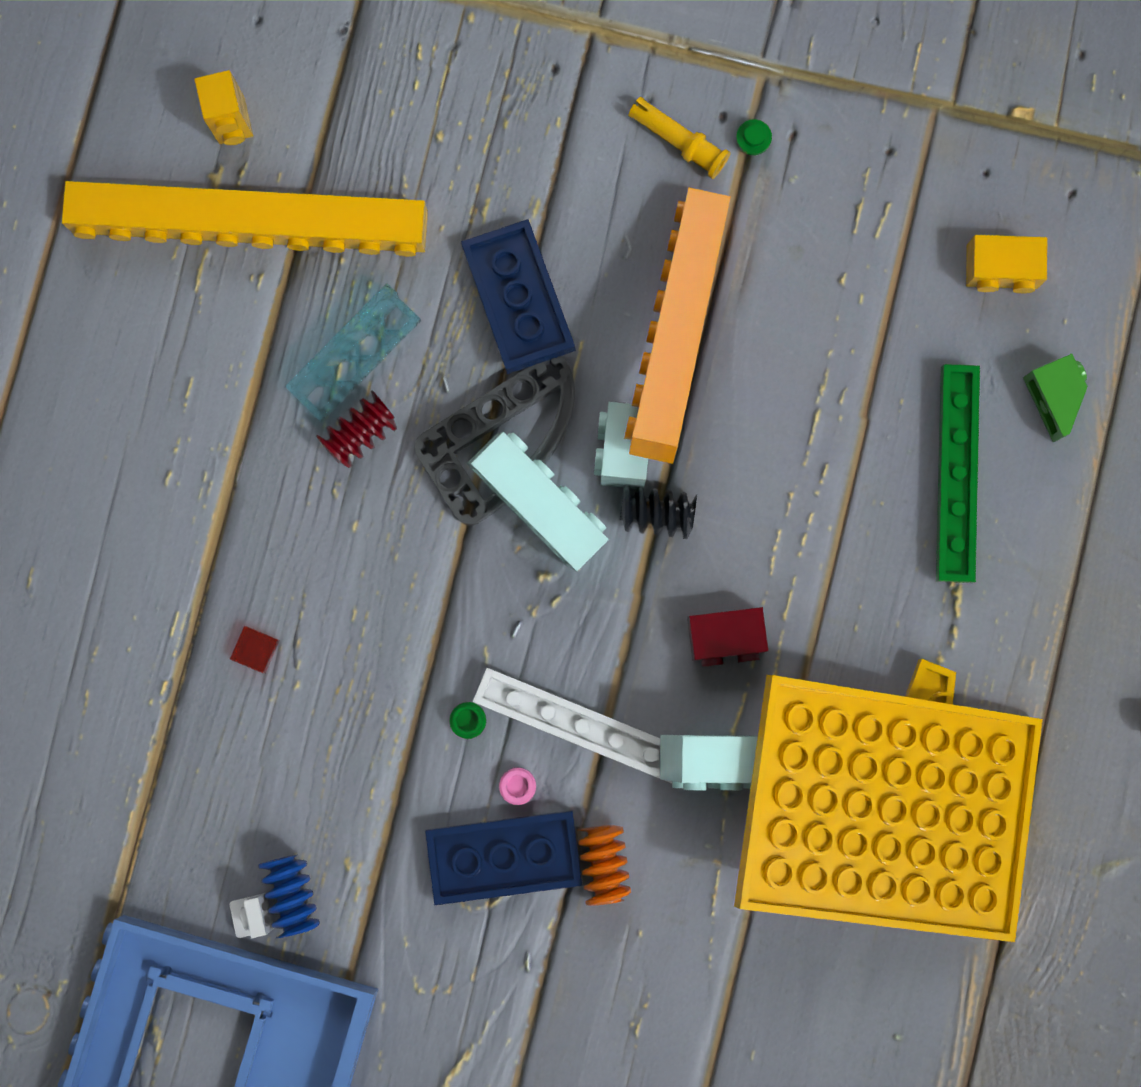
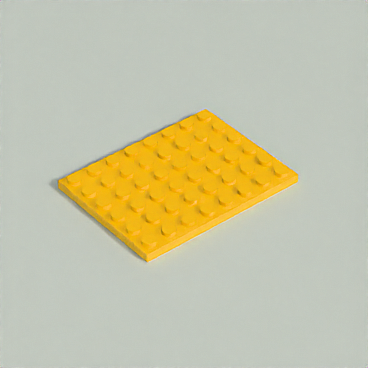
[734,675,1043,942]

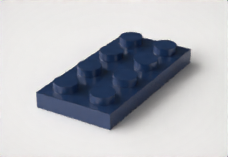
[461,219,576,374]
[425,810,582,906]

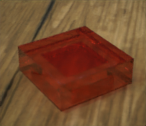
[230,626,280,674]

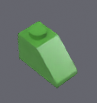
[1023,354,1088,442]

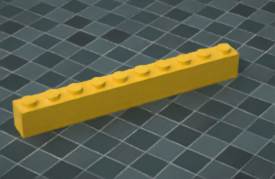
[62,181,428,257]

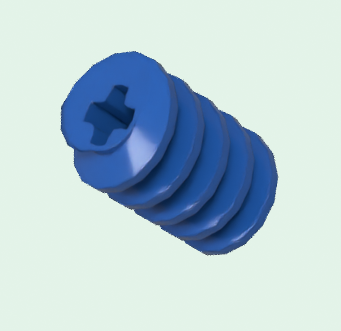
[258,855,320,939]

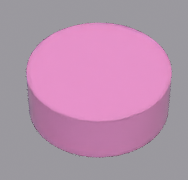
[499,767,536,805]

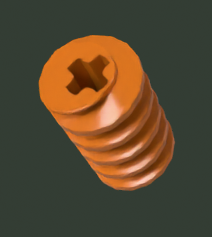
[578,825,631,906]

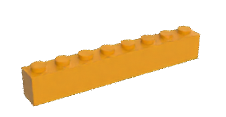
[624,187,731,464]

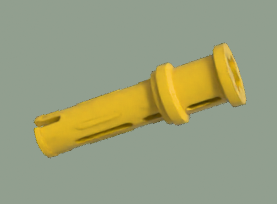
[628,97,731,179]

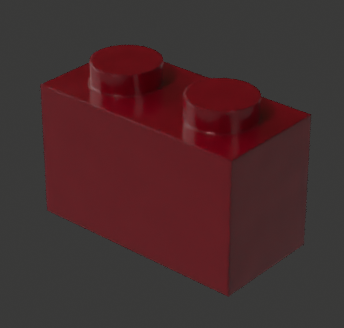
[687,607,769,667]

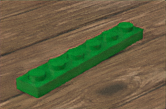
[936,364,980,583]

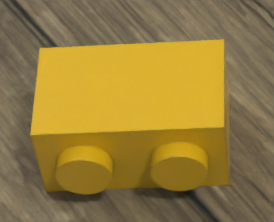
[194,70,254,145]
[966,235,1047,294]

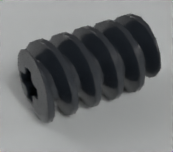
[620,485,697,539]

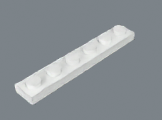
[473,668,672,784]

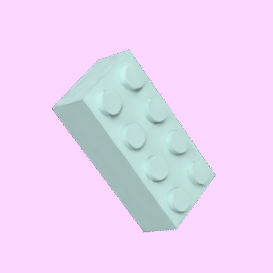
[466,432,609,571]

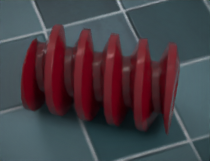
[316,390,397,468]

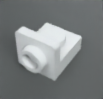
[230,893,274,938]

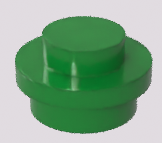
[736,119,772,156]
[450,702,486,739]

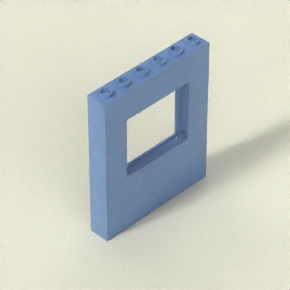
[57,915,378,1087]

